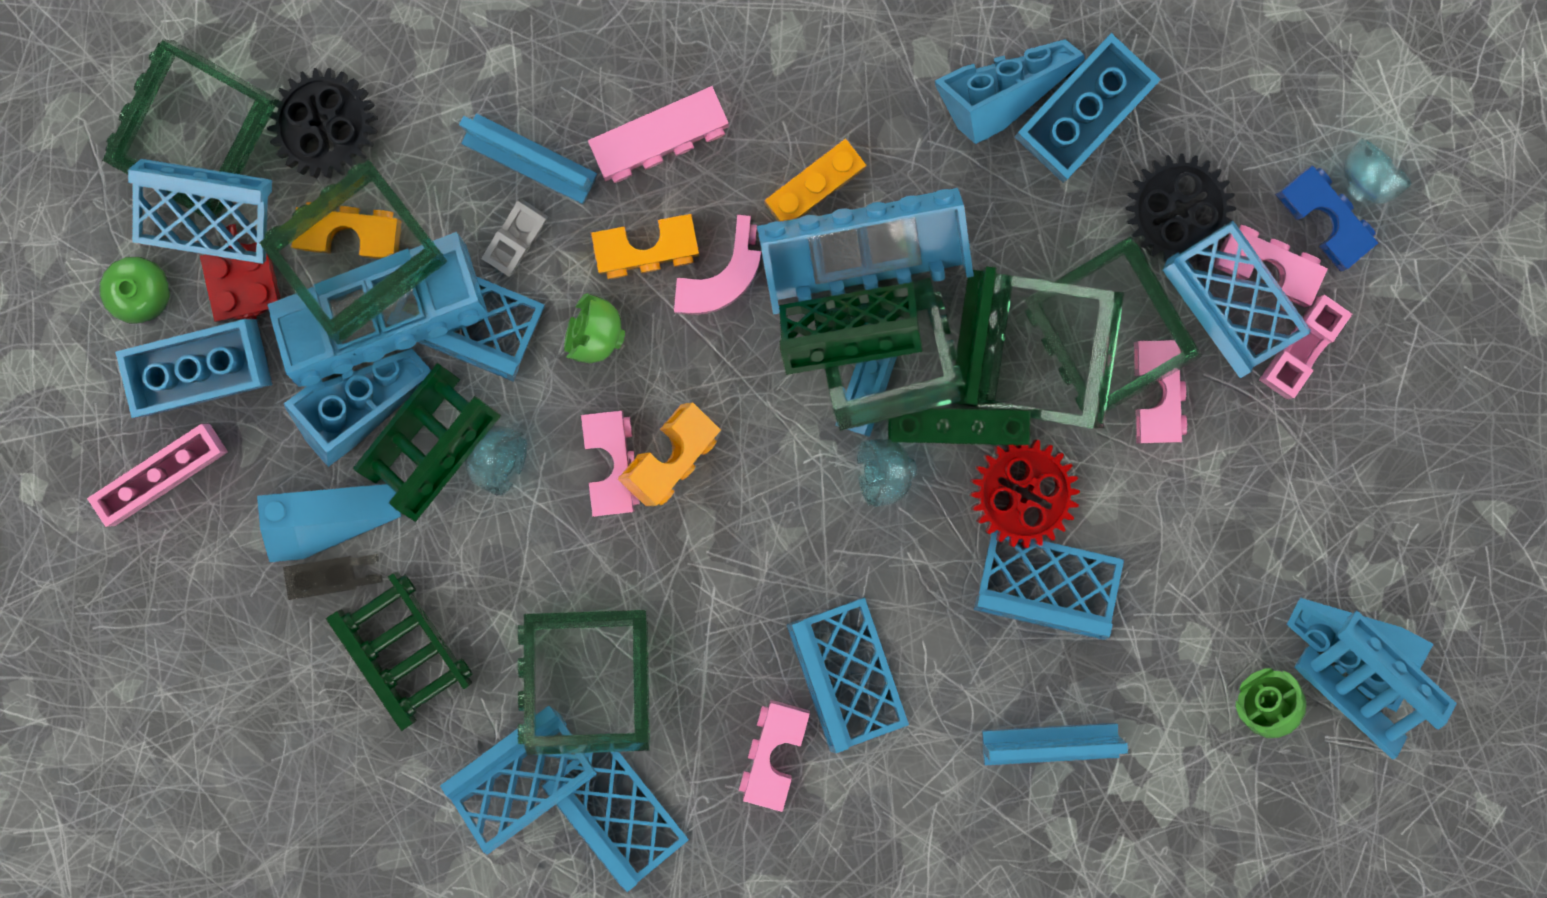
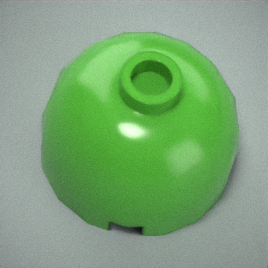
[99,257,170,324]
[564,293,625,363]
[1235,668,1306,738]

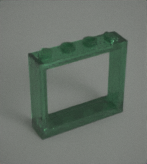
[102,40,279,219]
[259,159,448,345]
[1024,237,1203,418]
[977,273,1125,429]
[814,277,964,431]
[518,610,650,755]

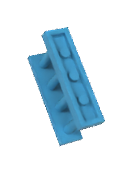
[1294,610,1457,760]

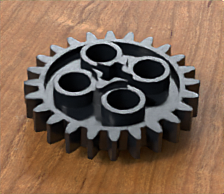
[267,68,378,179]
[1125,153,1236,262]

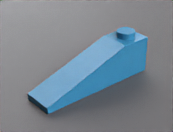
[934,39,1085,144]
[284,349,431,467]
[257,484,402,562]
[1287,598,1434,712]

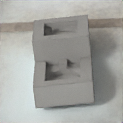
[481,199,549,277]

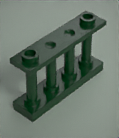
[353,363,501,522]
[887,408,1030,445]
[325,571,473,731]

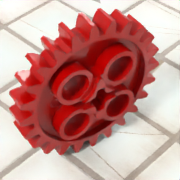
[969,439,1080,548]

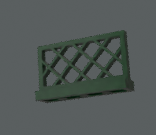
[949,266,1002,408]
[779,282,923,375]

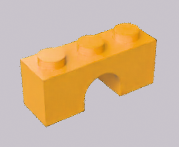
[765,138,866,222]
[291,202,402,259]
[591,214,700,279]
[618,402,721,506]

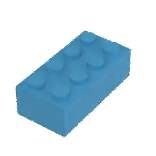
[1014,33,1161,183]
[115,319,273,418]

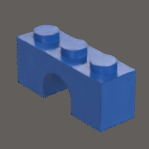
[1275,165,1378,272]

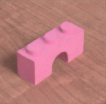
[1214,225,1328,307]
[1259,295,1352,399]
[1134,340,1187,443]
[581,411,640,517]
[739,700,810,812]

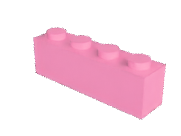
[588,86,729,183]
[87,424,228,527]

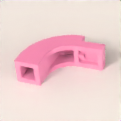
[674,215,761,315]

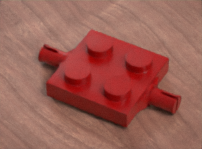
[200,224,281,335]

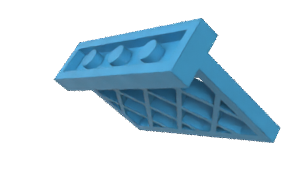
[459,113,598,205]
[128,159,272,264]
[1162,221,1311,378]
[387,277,545,382]
[974,530,1124,640]
[786,598,909,753]
[440,705,597,855]
[982,723,1128,765]
[541,735,689,892]

